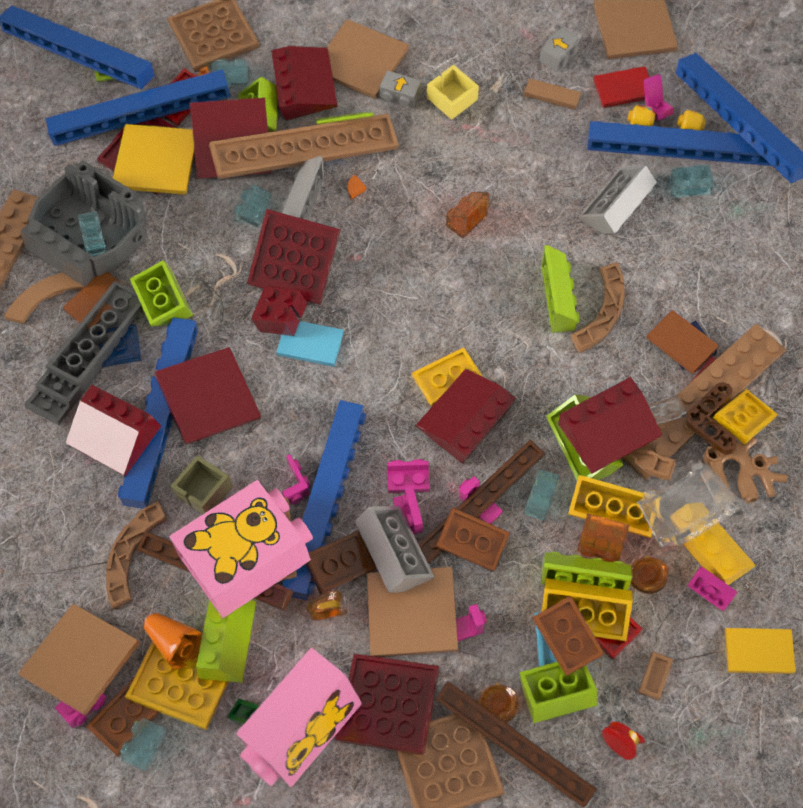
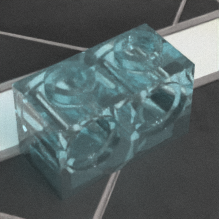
[669,165,714,198]
[77,211,106,257]
[524,469,559,521]

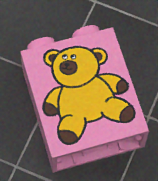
[169,480,313,618]
[236,648,362,787]

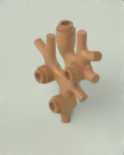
[698,421,787,503]

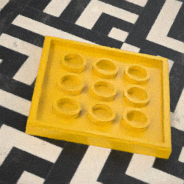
[113,124,195,195]
[125,633,229,731]

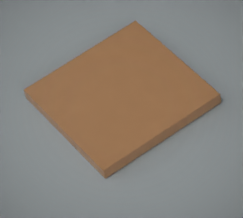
[167,0,260,72]
[593,0,678,59]
[327,19,409,99]
[367,567,458,657]
[18,604,140,716]
[396,714,505,808]

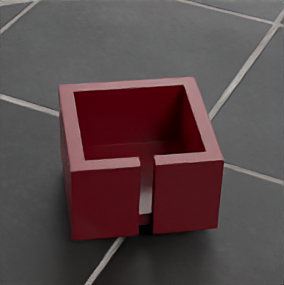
[251,287,307,336]

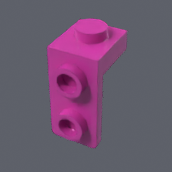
[643,74,674,120]
[282,454,311,505]
[459,476,502,524]
[456,604,487,641]

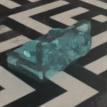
[211,59,249,85]
[234,184,272,227]
[119,717,167,771]

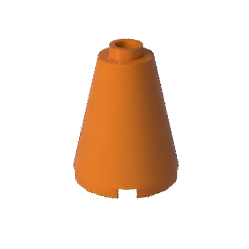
[144,613,202,669]

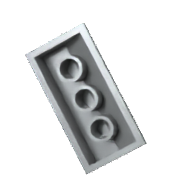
[282,156,324,220]
[578,165,657,234]
[355,506,434,593]

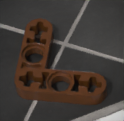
[686,382,737,455]

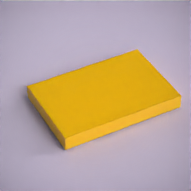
[412,347,483,407]
[713,389,778,445]
[725,628,796,674]

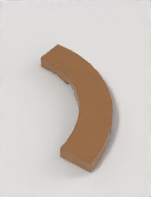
[571,262,625,353]
[4,273,96,325]
[626,446,676,481]
[106,501,167,610]

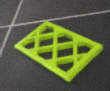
[316,111,374,124]

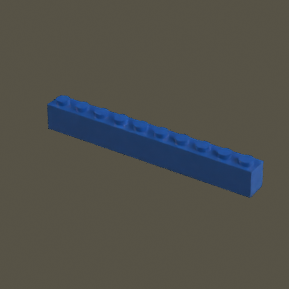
[0,5,155,90]
[676,53,803,184]
[46,69,231,146]
[587,121,772,166]
[118,317,198,509]
[282,400,366,601]

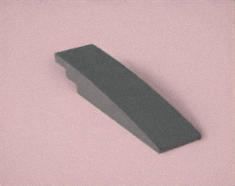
[25,281,142,425]

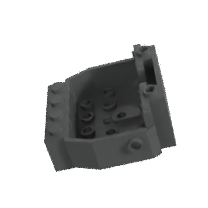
[20,160,147,287]

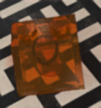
[446,192,490,239]
[577,513,629,562]

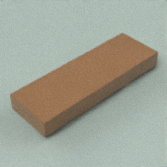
[524,78,581,110]

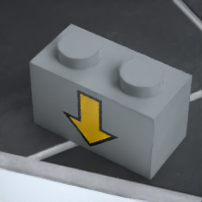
[539,27,579,72]
[379,71,421,108]

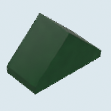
[227,698,261,727]

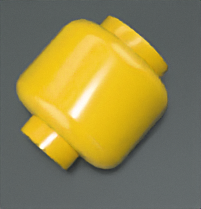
[627,105,655,126]
[677,110,706,131]

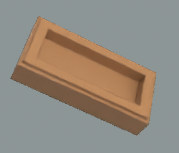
[638,652,674,701]

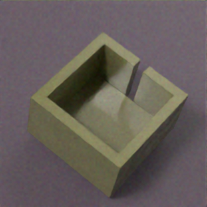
[170,455,234,515]

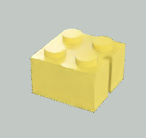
[427,65,479,120]

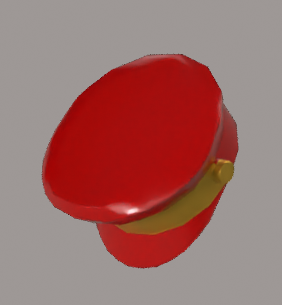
[602,721,645,760]

